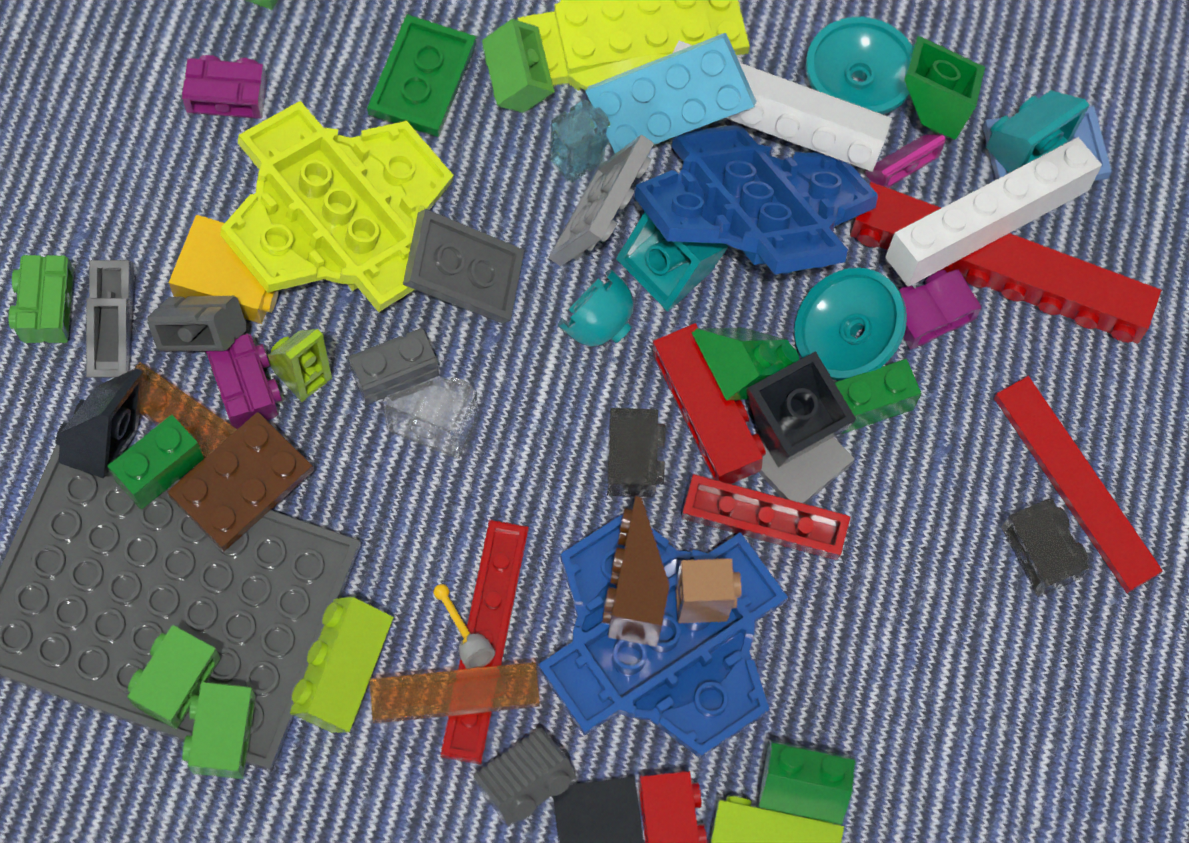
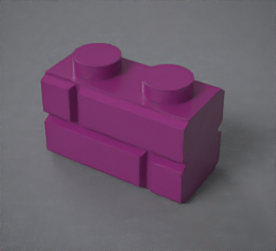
[182,55,267,119]
[206,334,282,430]

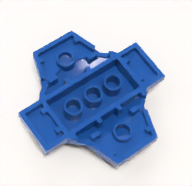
[634,124,878,274]
[538,514,788,759]

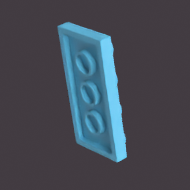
[586,33,757,154]

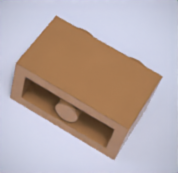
[675,559,741,623]

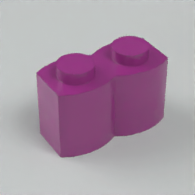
[899,269,982,350]

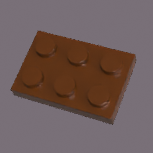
[167,412,314,552]

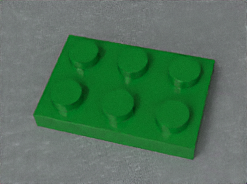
[367,14,477,137]

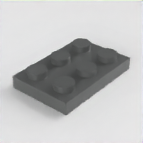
[403,209,524,324]

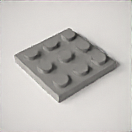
[548,134,654,266]

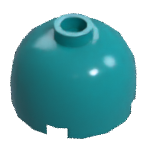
[558,269,634,347]

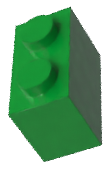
[835,359,922,434]
[108,414,204,510]

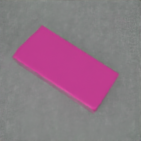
[864,135,946,188]

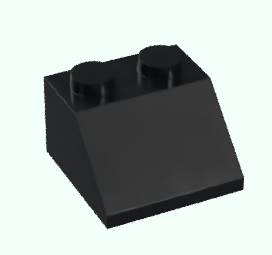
[747,351,857,467]
[55,368,143,478]

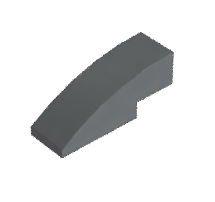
[86,260,134,378]

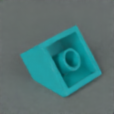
[986,90,1090,173]
[616,212,728,312]

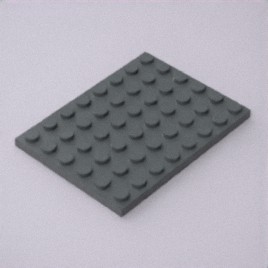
[0,445,361,772]

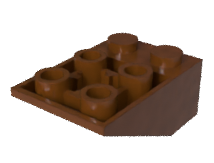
[602,496,670,647]

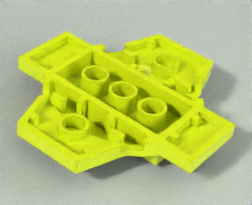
[518,0,750,131]
[220,100,454,312]

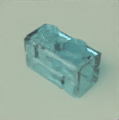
[550,99,610,183]

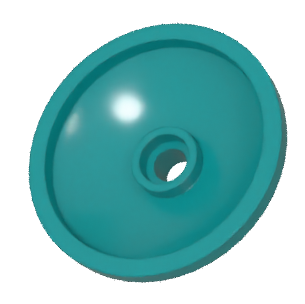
[806,17,913,115]
[794,268,907,380]

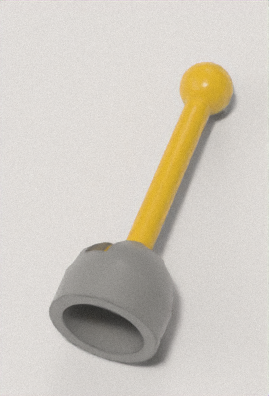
[433,584,495,670]

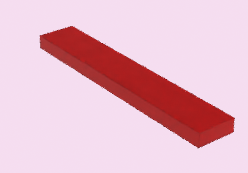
[994,376,1163,594]
[440,520,529,765]

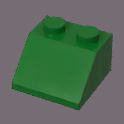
[904,35,985,140]
[692,327,799,401]
[759,739,855,825]

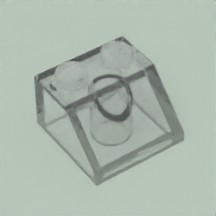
[383,376,478,460]

